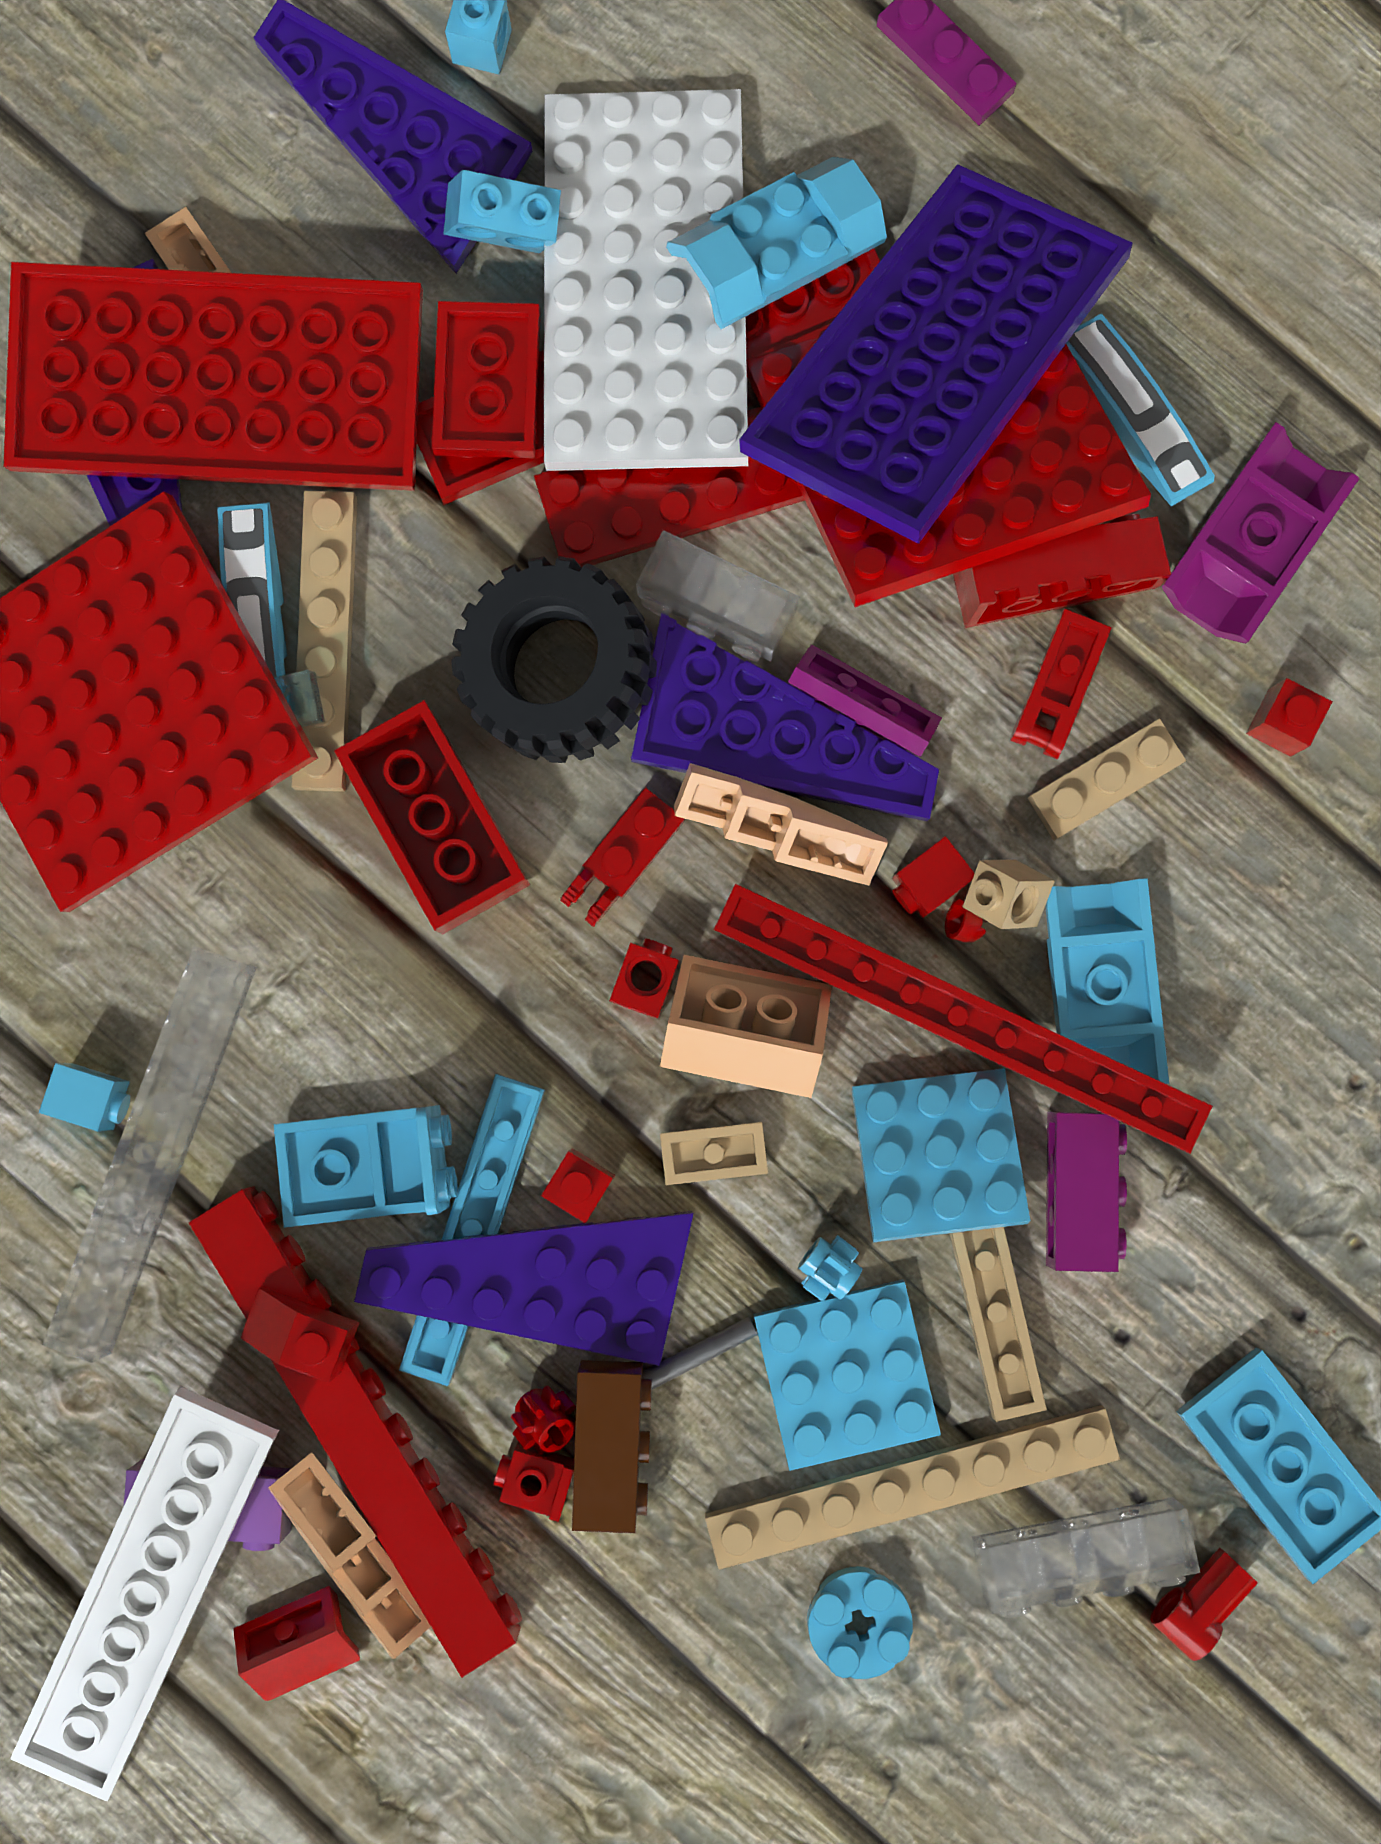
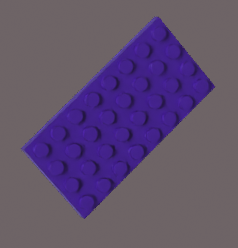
[739,164,1133,544]

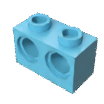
[444,170,561,253]

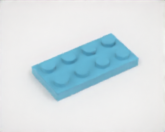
[1176,1347,1381,1584]

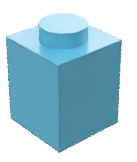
[39,1063,130,1132]

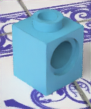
[445,0,512,75]

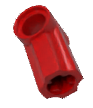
[1150,1547,1258,1661]

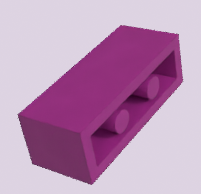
[1046,1112,1127,1272]

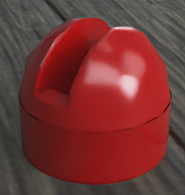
[945,899,988,943]

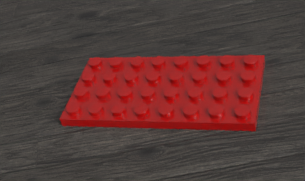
[3,262,423,491]

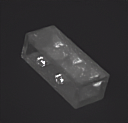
[636,530,800,662]

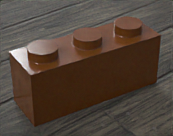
[572,1360,652,1533]

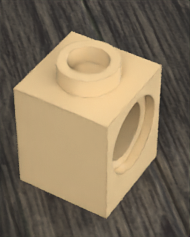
[963,860,1055,929]

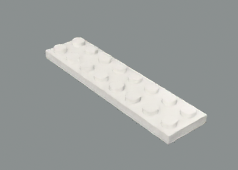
[10,1386,279,1801]

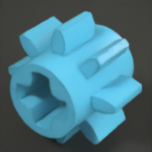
[798,1235,863,1302]

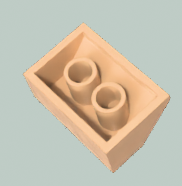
[660,955,832,1098]

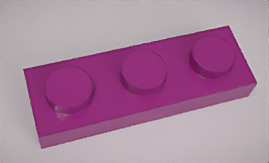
[877,0,1017,126]
[788,644,942,757]

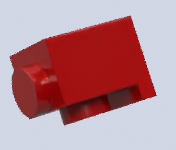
[494,1442,574,1522]

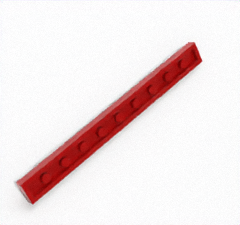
[714,884,1213,1154]

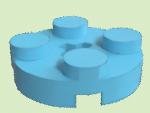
[807,1566,913,1679]

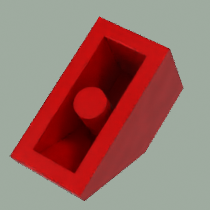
[240,1287,359,1383]

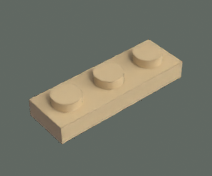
[1028,718,1186,841]

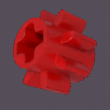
[511,1385,576,1455]

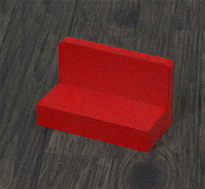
[233,1586,360,1701]

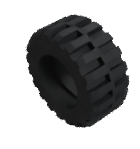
[451,556,657,763]

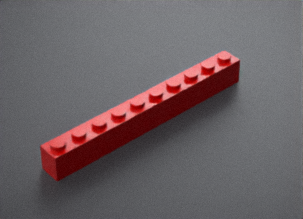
[189,1186,522,1678]

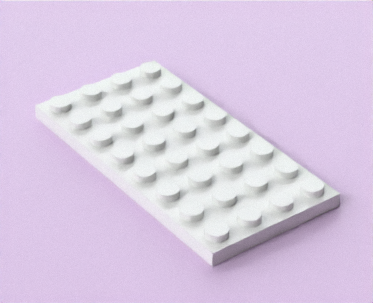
[544,89,748,471]

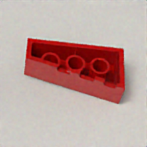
[953,514,1171,628]

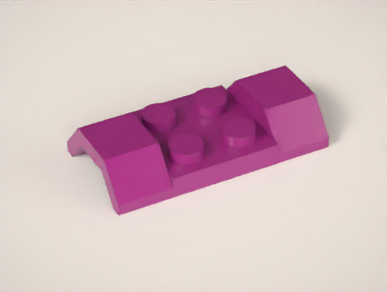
[1162,422,1360,644]

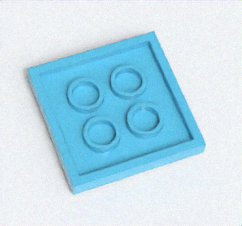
[851,1068,1031,1242]
[753,1279,941,1471]

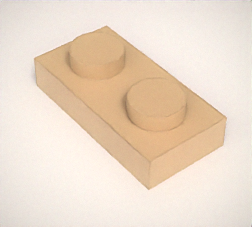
[660,1122,768,1185]

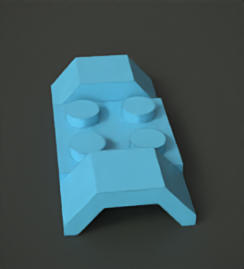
[666,157,887,329]
[1045,878,1169,1084]

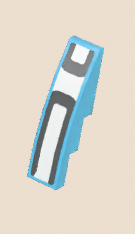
[1066,313,1215,506]
[217,502,291,707]

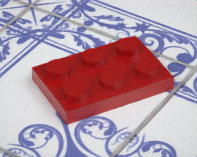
[432,301,541,458]

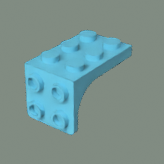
[274,1105,458,1228]

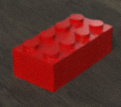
[334,700,531,935]

